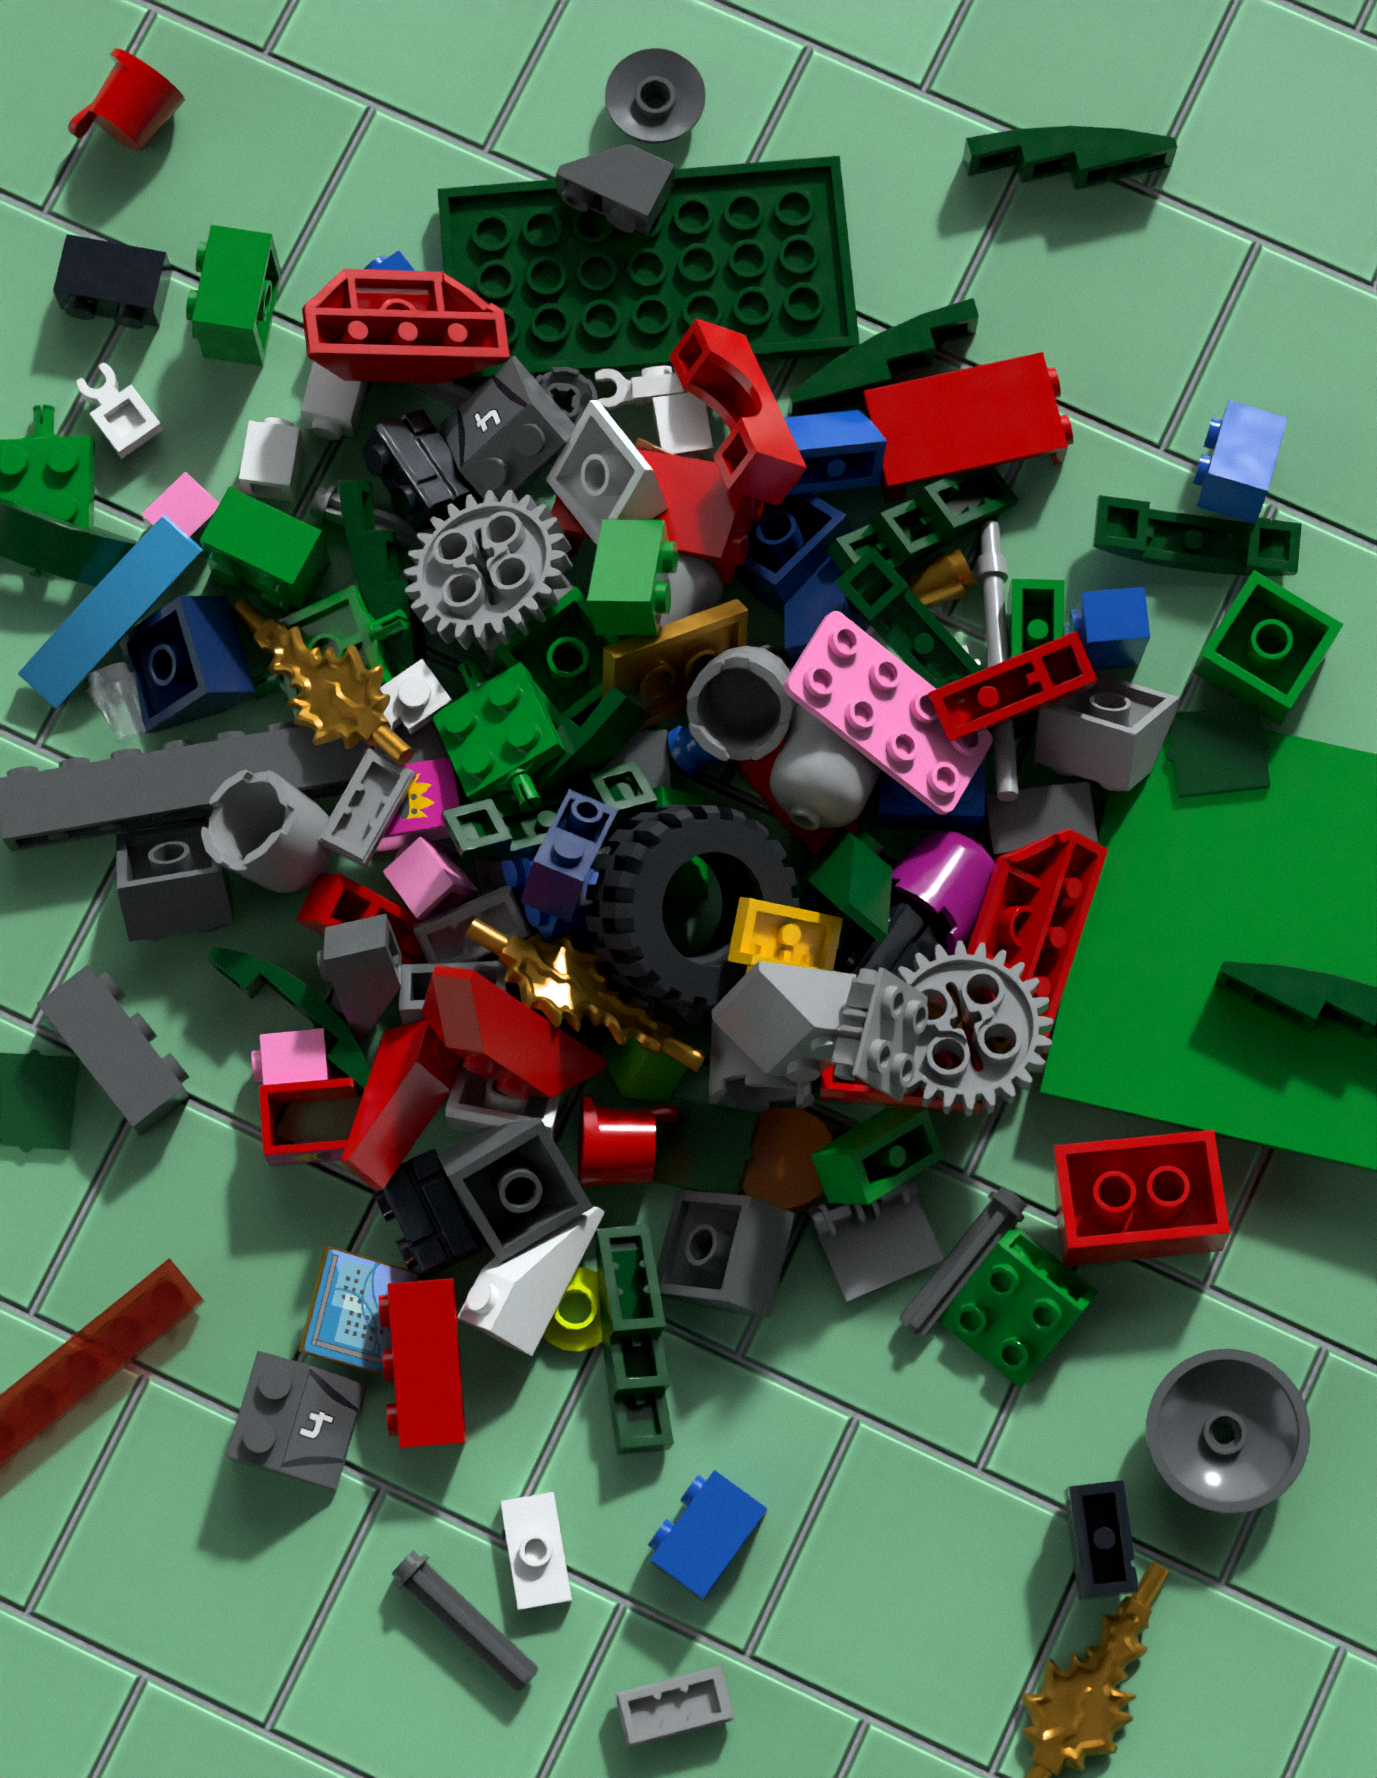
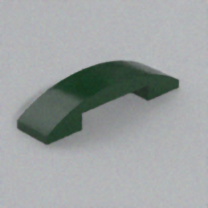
[1093,495,1302,576]
[0,498,138,586]
[834,547,984,689]
[441,761,658,861]
[206,947,371,1093]

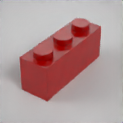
[378,1278,467,1448]

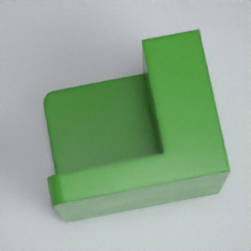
[606,1018,688,1103]

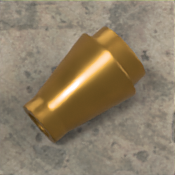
[905,549,977,607]

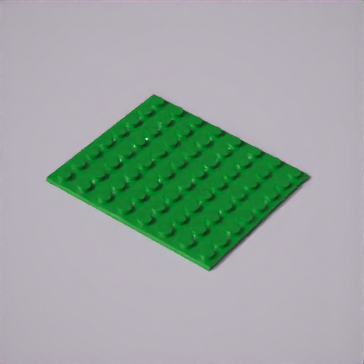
[1039,710,1377,1173]

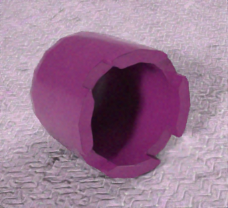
[890,831,995,962]

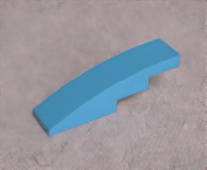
[17,515,203,709]

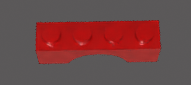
[669,318,807,506]

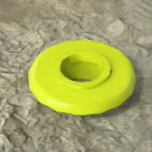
[543,1267,603,1351]

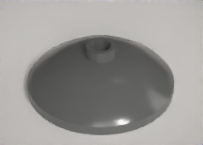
[1145,1349,1310,1514]

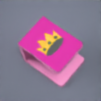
[376,757,461,853]

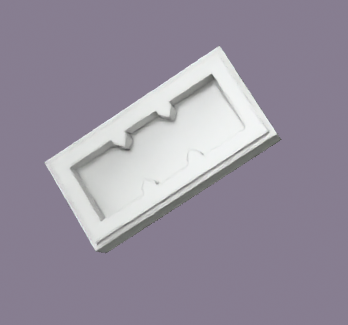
[500,1492,572,1611]

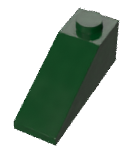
[800,827,893,944]

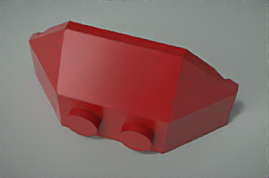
[302,269,510,383]
[966,829,1108,1038]
[421,965,607,1100]

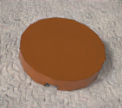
[731,1107,834,1213]

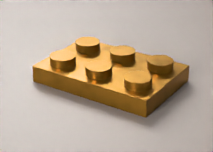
[601,599,749,732]

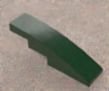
[963,126,1178,190]
[788,298,979,417]
[826,466,1019,574]
[338,479,427,674]
[486,686,651,810]
[1214,961,1377,1040]
[595,1225,674,1455]

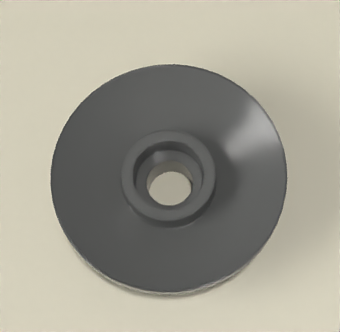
[605,48,706,144]

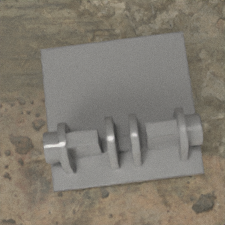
[831,967,928,1102]
[806,1178,944,1302]

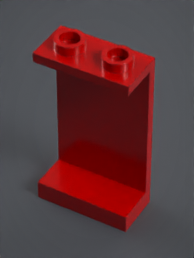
[861,352,1073,503]
[551,449,764,584]

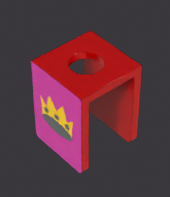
[259,1078,358,1167]

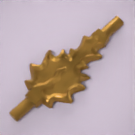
[232,598,414,766]
[465,918,707,1072]
[1022,1561,1170,1778]

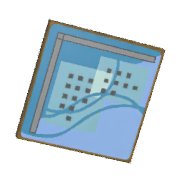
[299,1246,421,1375]

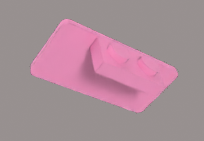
[783,611,993,815]

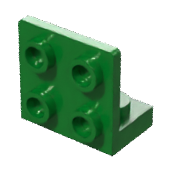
[939,1224,1098,1387]

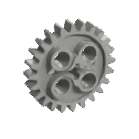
[404,490,573,650]
[897,941,1053,1116]

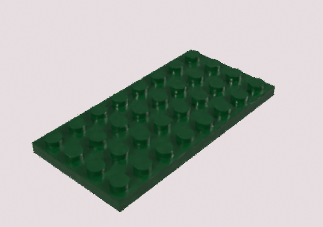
[437,156,860,385]

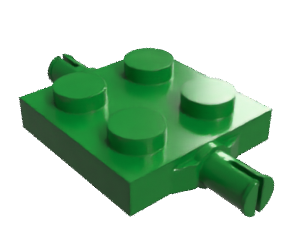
[0,404,95,577]
[251,585,409,717]
[431,659,566,812]

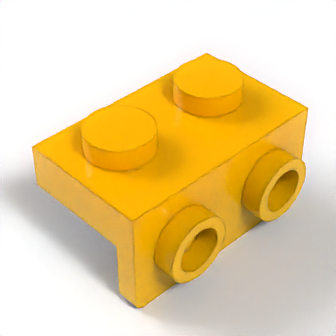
[727,897,843,975]

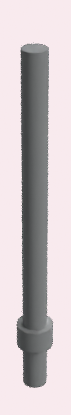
[976,521,1018,802]

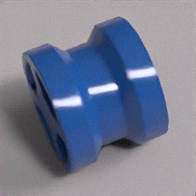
[667,726,723,777]

